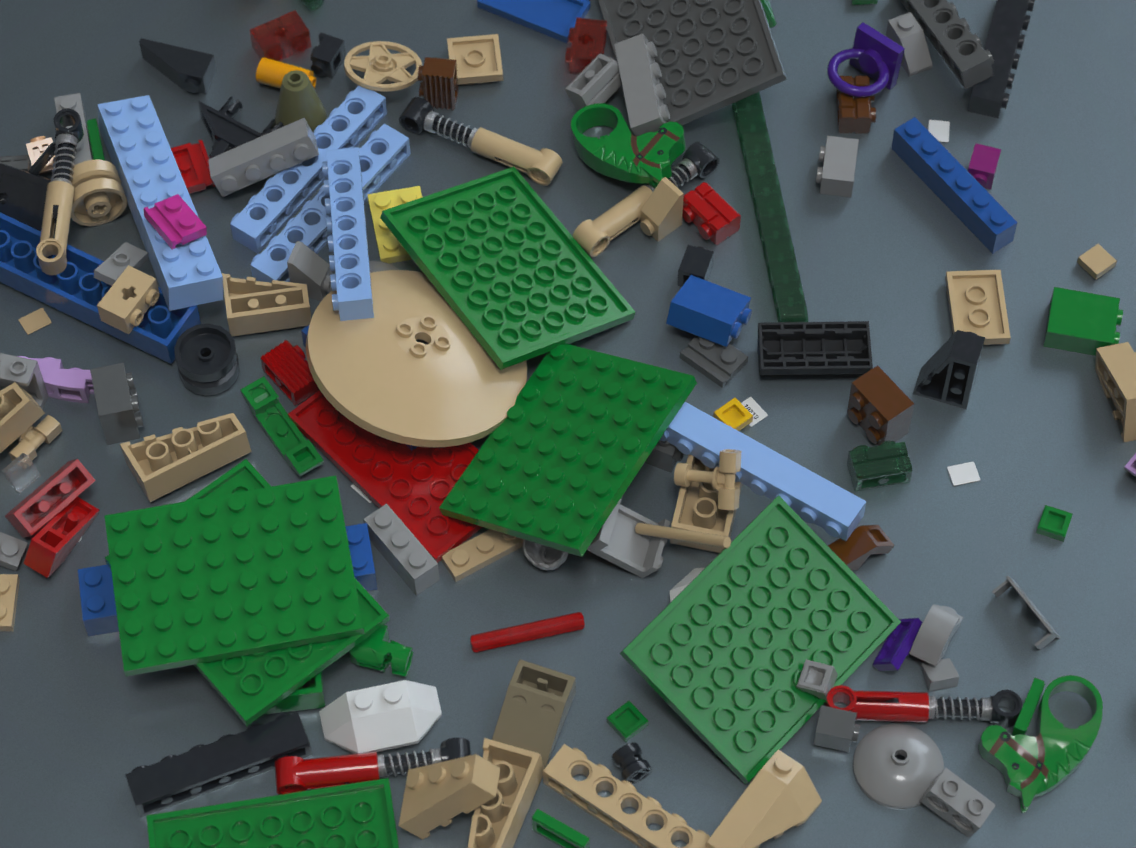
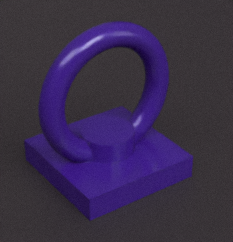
[827,22,905,97]

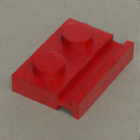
[171,139,216,194]

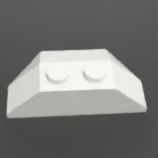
[319,680,442,754]

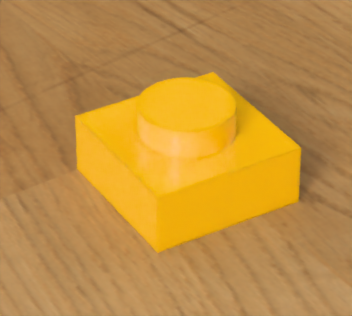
[713,398,753,431]

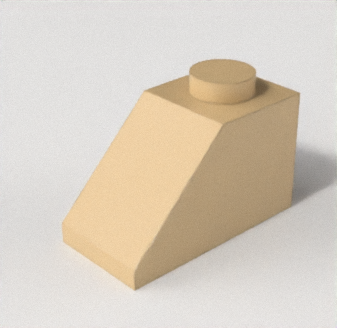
[640,177,684,242]

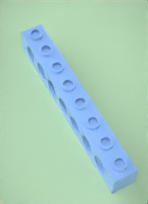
[230,85,387,254]
[250,124,411,283]
[322,147,374,321]

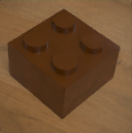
[847,365,914,450]

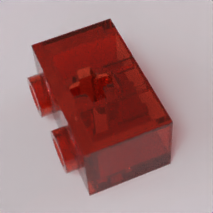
[249,10,311,62]
[565,18,607,75]

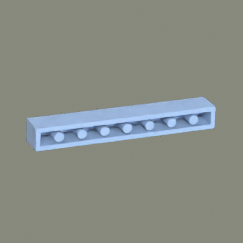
[660,402,866,541]

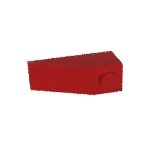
[23,497,100,578]

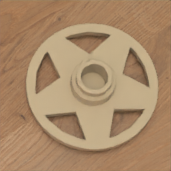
[344,41,422,92]

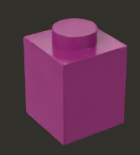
[968,143,1001,190]

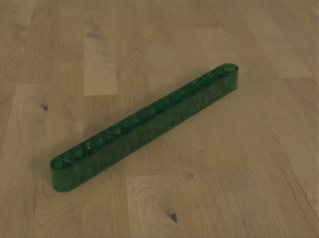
[732,92,808,322]

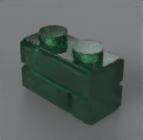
[847,440,913,491]

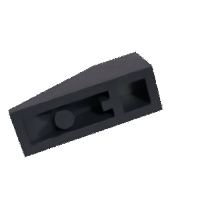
[139,38,217,94]

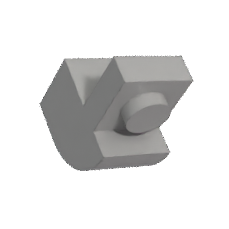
[909,604,963,666]

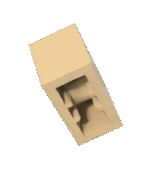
[97,265,160,334]

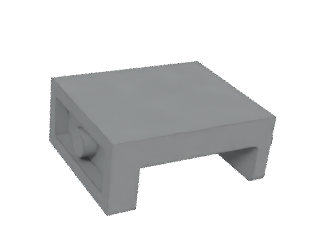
[0,353,48,419]
[587,497,670,578]

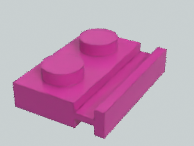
[144,194,207,249]

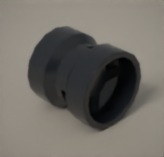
[612,743,652,784]

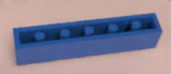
[891,117,1017,254]

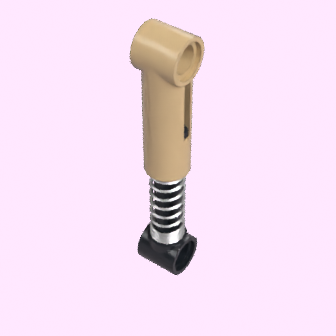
[399,97,563,186]
[36,108,84,275]
[572,141,720,257]

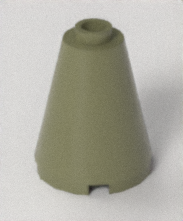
[275,70,327,132]

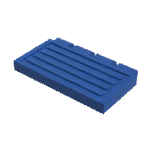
[477,0,591,44]

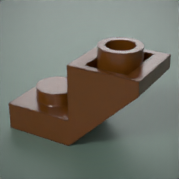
[828,525,895,571]

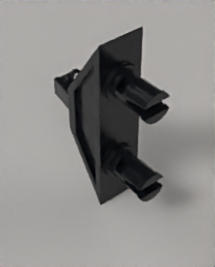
[198,97,284,159]

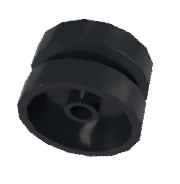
[174,323,240,396]

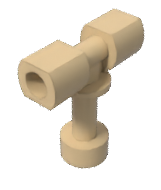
[9,415,62,469]
[674,449,741,510]

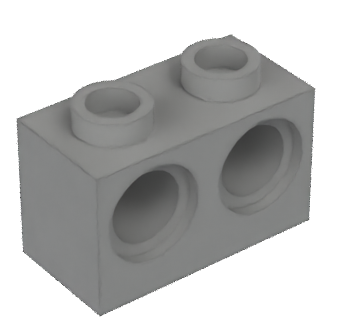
[920,768,996,838]

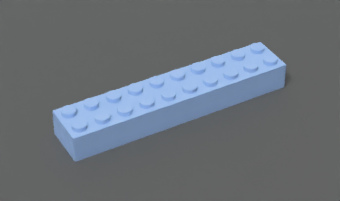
[97,95,223,311]

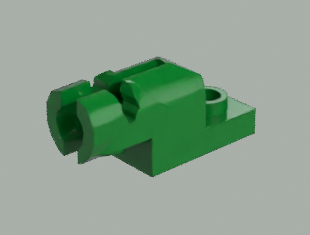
[349,625,413,677]

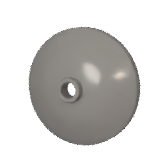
[853,724,944,809]

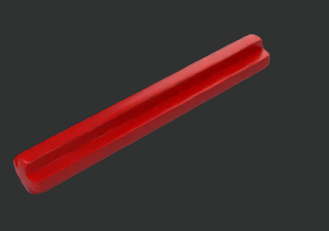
[470,612,585,652]

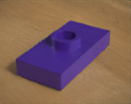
[872,618,923,671]

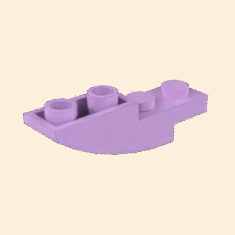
[18,356,94,403]

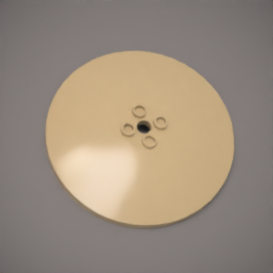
[306,270,527,447]

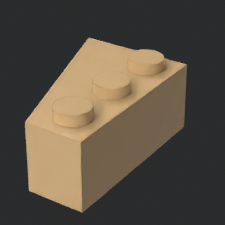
[222,273,312,336]
[1095,342,1136,443]
[399,754,500,840]

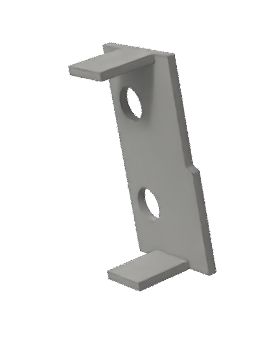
[992,576,1061,650]

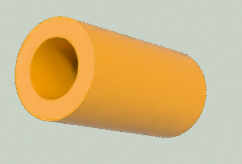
[256,57,317,89]

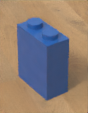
[666,275,752,347]

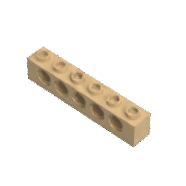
[543,744,710,848]

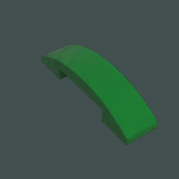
[240,376,324,476]

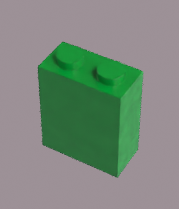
[1043,287,1123,356]

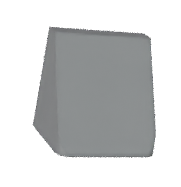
[921,658,959,691]
[797,659,837,700]

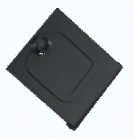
[0,163,56,231]

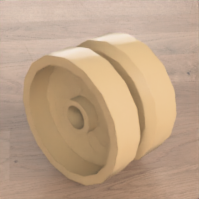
[70,159,127,226]

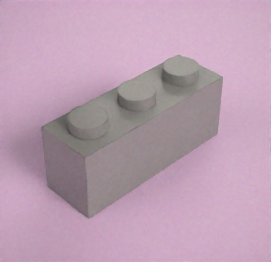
[363,504,440,596]

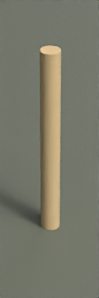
[635,523,731,548]

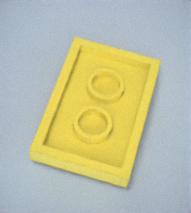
[367,186,422,264]

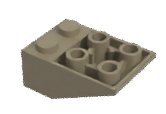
[492,659,576,769]

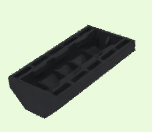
[758,321,873,375]

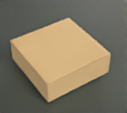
[1077,244,1117,280]

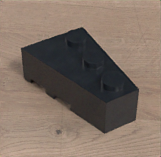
[913,330,985,409]

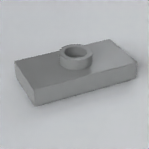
[94,242,148,286]

